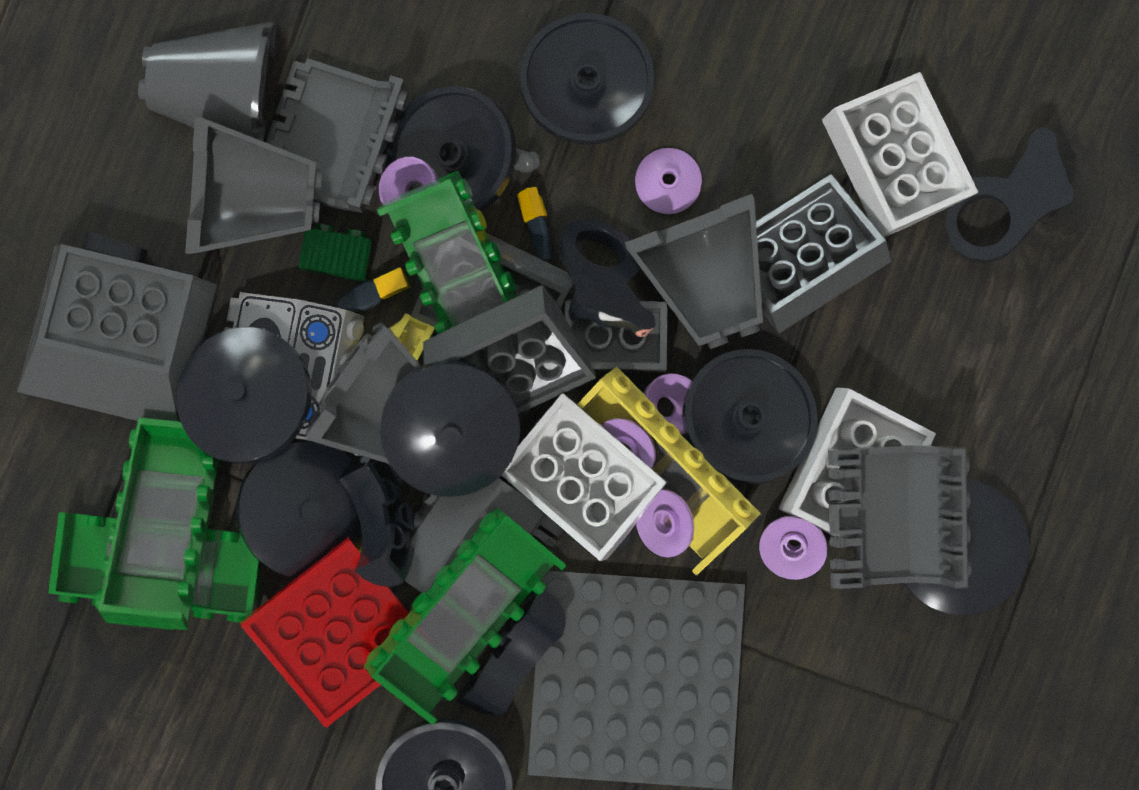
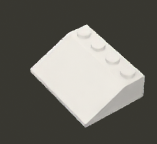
[822,72,978,238]
[778,388,936,537]
[502,393,667,561]

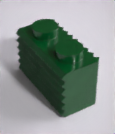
[298,224,374,282]

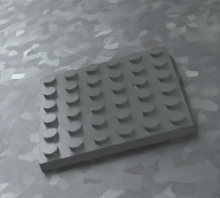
[528,571,745,790]

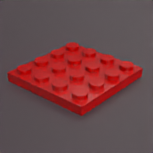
[240,537,433,728]

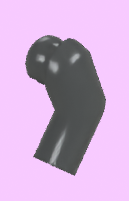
[514,147,541,173]

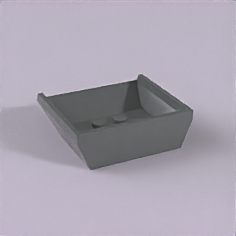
[17,244,219,422]

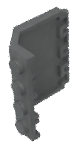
[265,58,409,213]

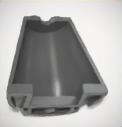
[138,22,278,142]
[185,117,322,254]
[625,194,763,349]
[305,323,421,464]

